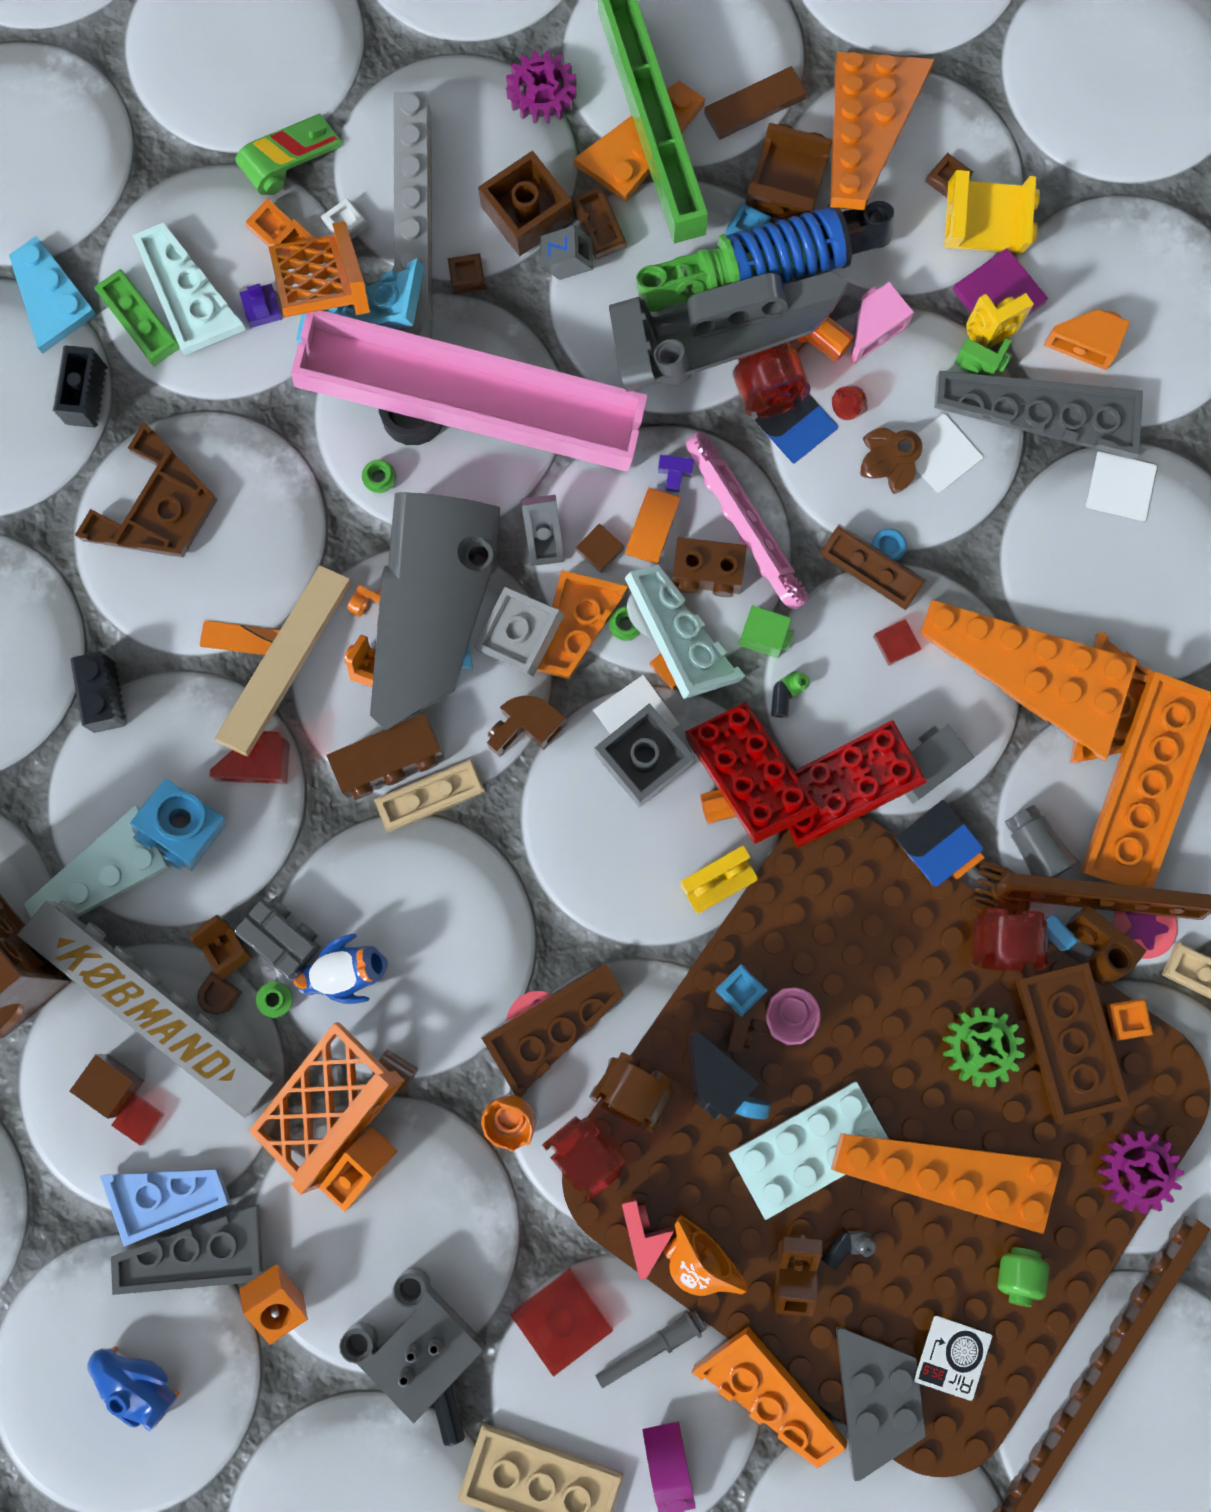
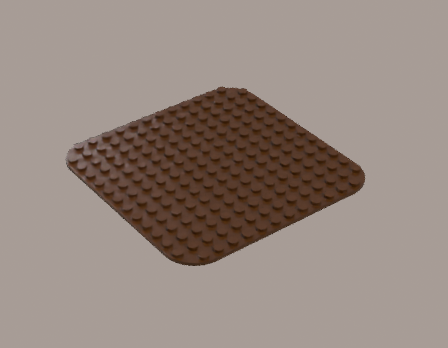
[562,816,1210,1478]

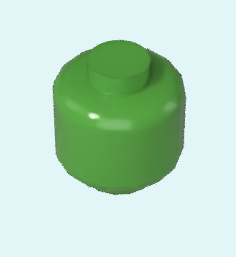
[997,1247,1050,1307]

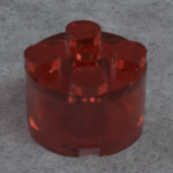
[732,341,811,418]
[972,908,1048,971]
[541,1116,625,1204]

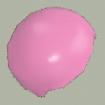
[766,987,821,1045]

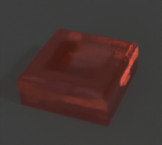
[873,619,921,666]
[111,1094,165,1146]

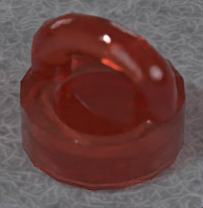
[832,384,868,420]

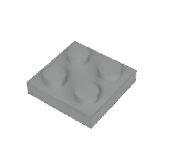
[473,587,565,677]

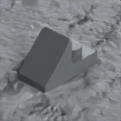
[521,494,565,566]

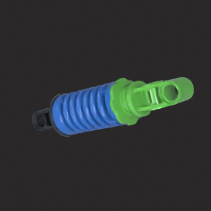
[636,201,894,312]

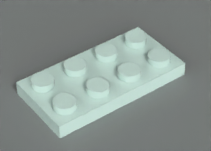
[728,1081,889,1220]

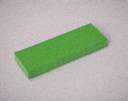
[94,269,180,367]

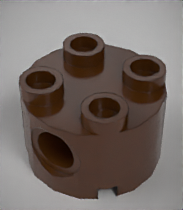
[589,1052,675,1133]

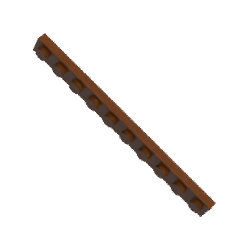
[993,1216,1210,1512]

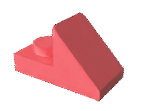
[622,1197,674,1280]

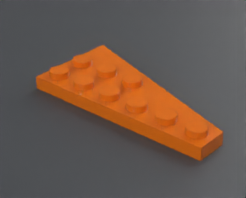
[830,52,934,210]
[920,600,1137,762]

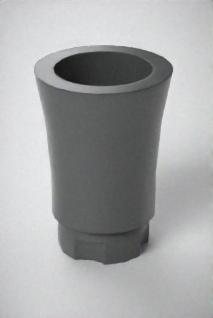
[1005,805,1080,878]

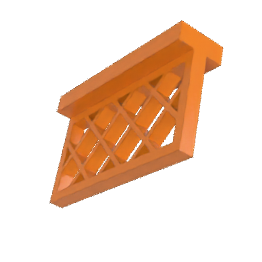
[268,221,370,318]
[249,1022,405,1195]

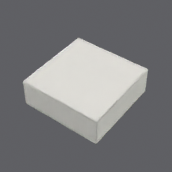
[321,197,368,239]

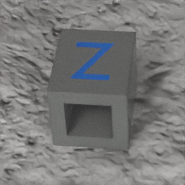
[539,225,593,280]

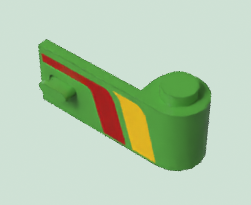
[235,113,342,195]

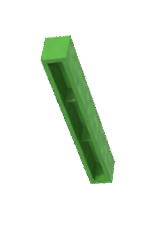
[598,0,708,244]

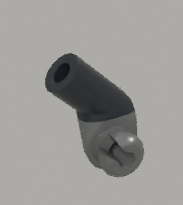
[821,1230,877,1271]

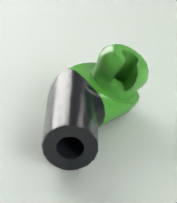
[771,671,810,718]

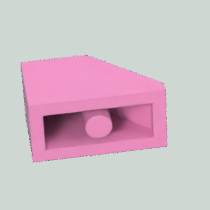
[851,282,914,363]

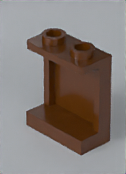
[745,123,832,221]

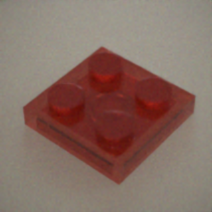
[510,1267,613,1377]

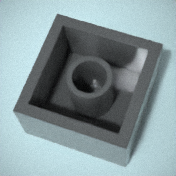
[594,703,695,808]

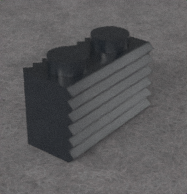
[53,345,108,428]
[70,651,127,733]

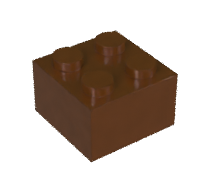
[478,150,573,257]

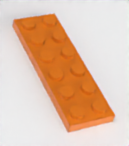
[1079,671,1211,888]

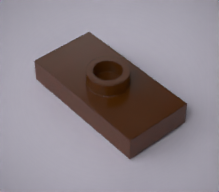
[570,185,627,259]

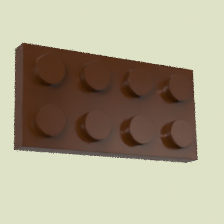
[1015,962,1130,1124]

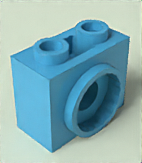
[130,778,226,871]

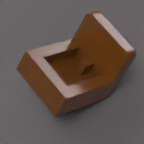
[189,915,252,980]

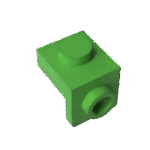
[954,338,1012,376]

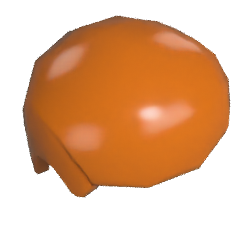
[481,1095,537,1152]

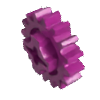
[506,50,577,123]
[1098,1130,1184,1214]

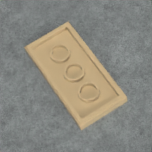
[457,1423,624,1512]

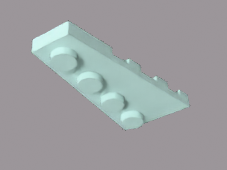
[24,805,170,918]

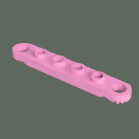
[686,431,808,610]

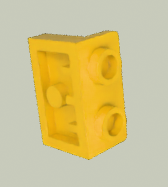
[966,293,1034,349]
[679,845,757,914]

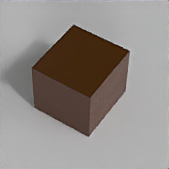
[69,1054,145,1119]

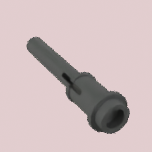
[595,1309,707,1388]

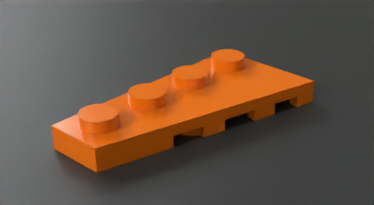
[574,81,705,202]
[691,1326,848,1468]

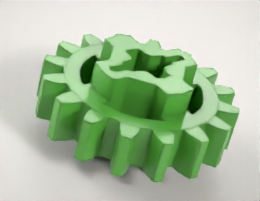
[943,1007,1025,1087]

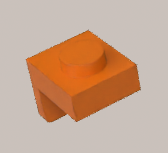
[344,635,376,687]

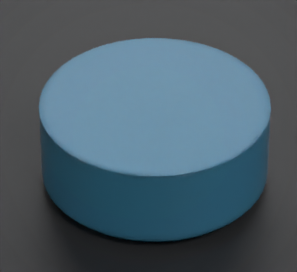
[871,529,906,561]
[735,1097,771,1119]

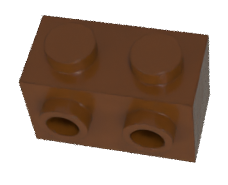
[672,537,747,597]

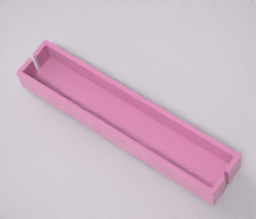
[291,310,648,472]

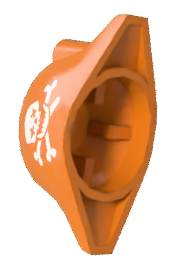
[663,1215,749,1296]

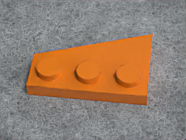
[537,570,628,679]

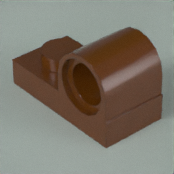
[1066,905,1146,984]

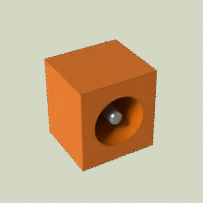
[239,1264,308,1345]

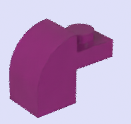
[642,1421,696,1512]

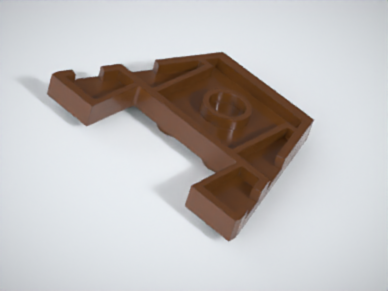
[75,423,218,558]

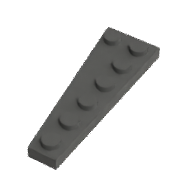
[934,371,1143,459]

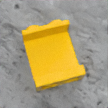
[944,170,1040,254]

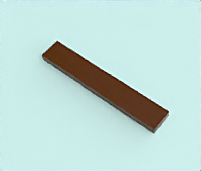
[996,873,1211,920]

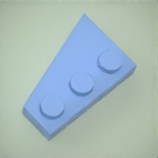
[100,1168,231,1246]

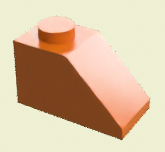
[1044,309,1130,370]
[318,1126,398,1212]

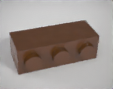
[326,713,444,800]

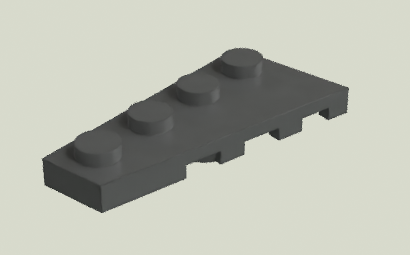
[111,1204,263,1295]

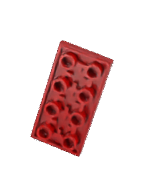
[685,702,818,845]
[788,720,927,848]

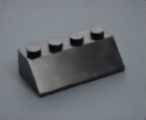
[686,1031,759,1120]

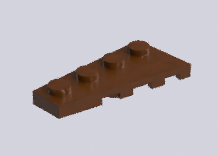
[481,962,624,1097]

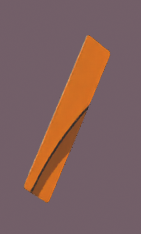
[200,621,280,655]

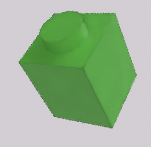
[738,605,794,658]

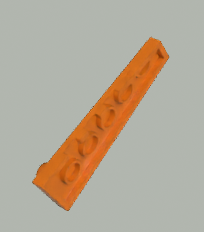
[831,1133,1062,1234]

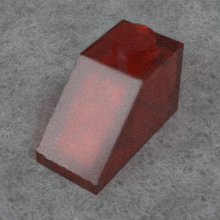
[209,731,290,784]

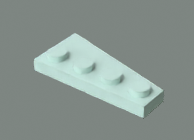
[133,223,246,356]
[625,565,745,699]

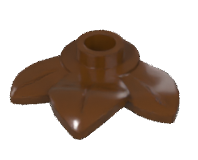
[860,428,923,494]

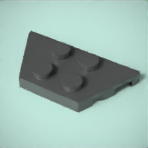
[836,1326,926,1481]

